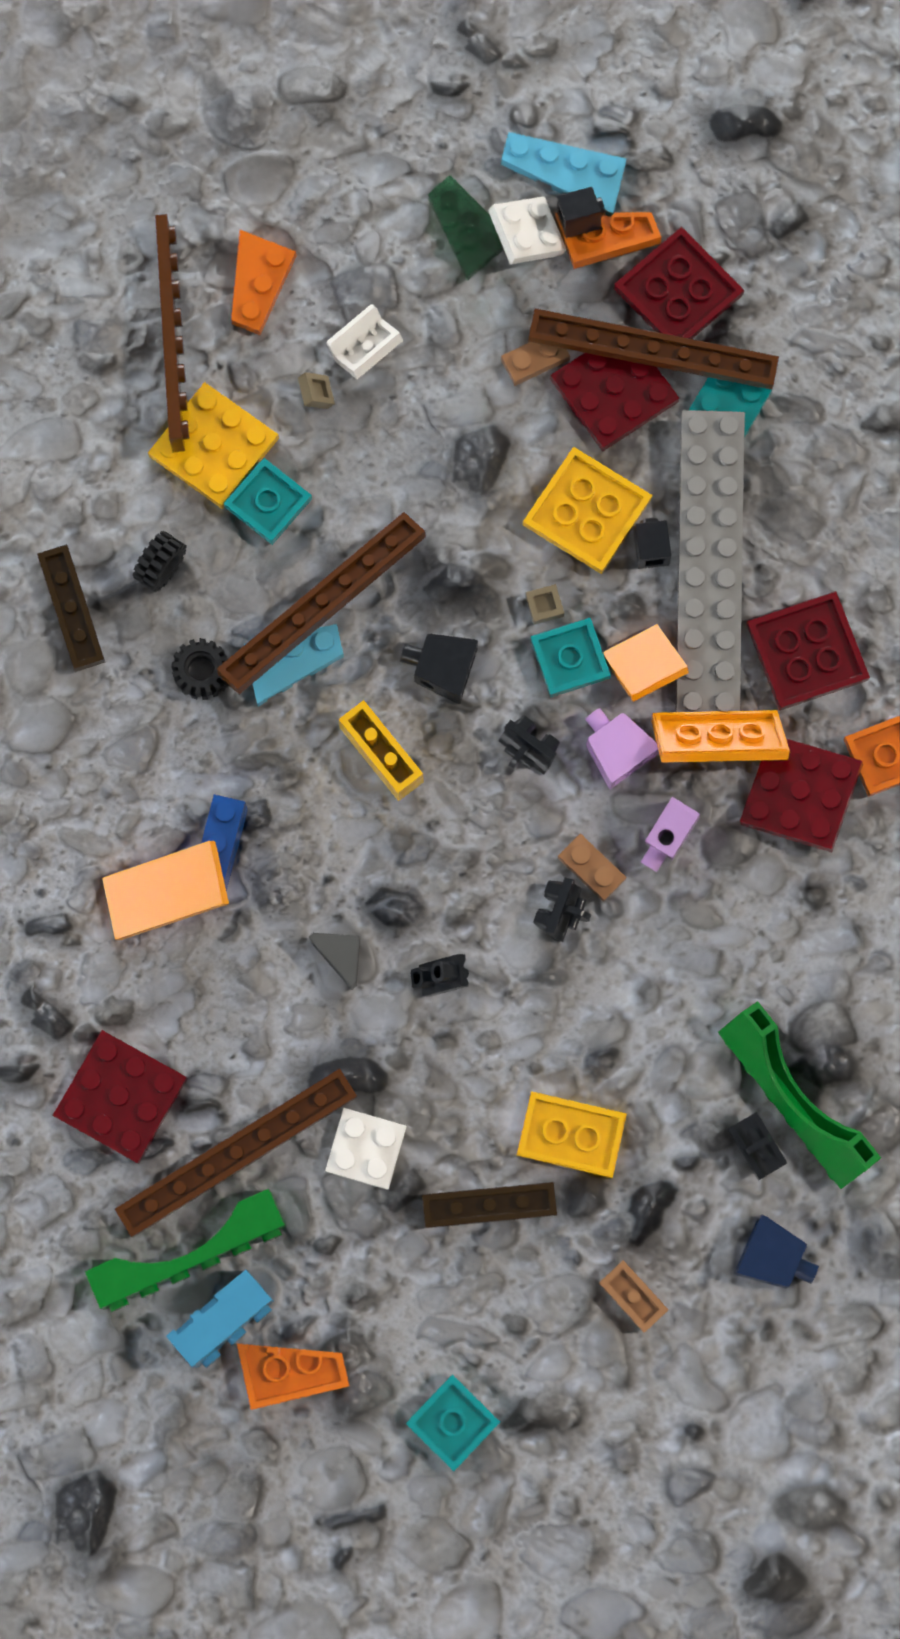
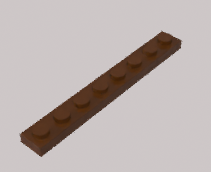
[155,214,190,452]
[528,308,779,390]
[217,512,426,695]
[115,1068,357,1238]

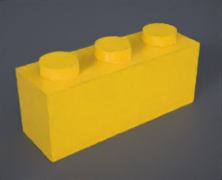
[338,700,424,801]

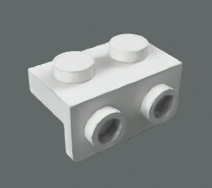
[327,304,403,379]

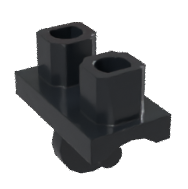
[499,716,560,775]
[533,877,591,942]
[410,954,469,997]
[728,1112,787,1181]

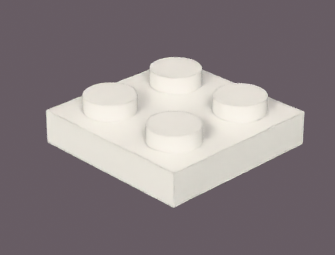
[488,196,567,264]
[325,1108,407,1190]

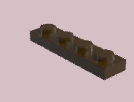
[37,544,106,672]
[422,1182,557,1229]

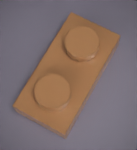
[501,342,570,386]
[558,833,627,902]
[599,1260,668,1333]

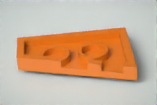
[555,212,661,269]
[231,230,297,335]
[237,1343,350,1410]

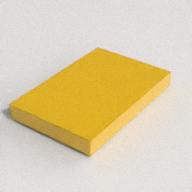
[516,1091,627,1179]

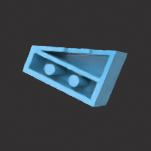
[166,1269,274,1368]

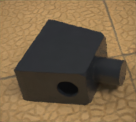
[400,634,478,704]

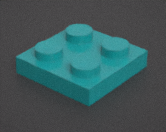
[689,377,772,439]
[224,458,312,545]
[530,617,611,698]
[405,1374,500,1471]

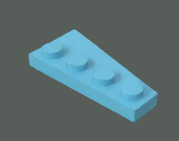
[501,132,627,216]

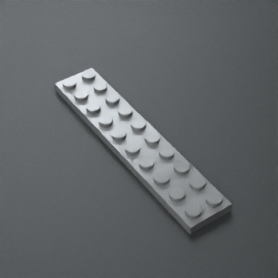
[676,410,745,712]

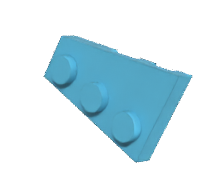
[244,624,344,707]

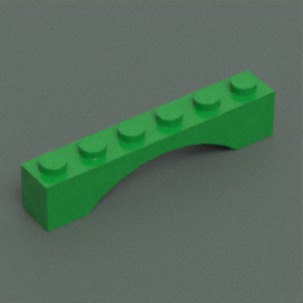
[718,1001,881,1189]
[85,1188,286,1312]

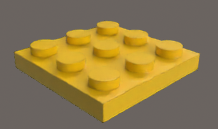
[148,382,279,509]
[523,447,653,574]

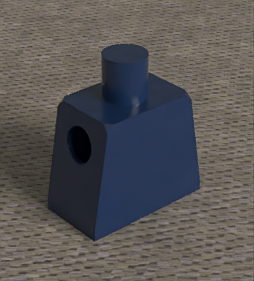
[734,1214,819,1288]

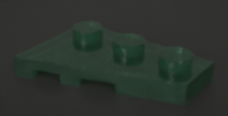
[428,175,504,281]

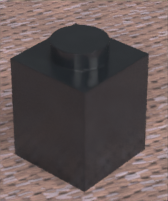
[557,187,605,238]
[633,518,672,569]

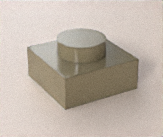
[298,372,335,409]
[525,584,565,625]

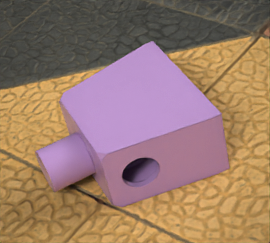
[585,708,659,790]
[641,797,700,872]

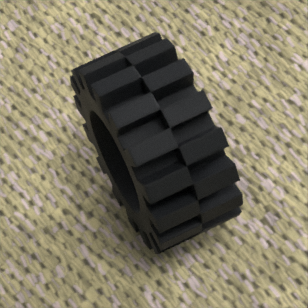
[133,531,187,592]
[171,638,228,700]

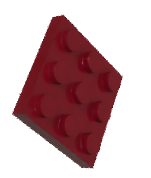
[613,226,745,339]
[550,353,680,451]
[746,591,870,711]
[739,738,863,853]
[52,1030,188,1164]

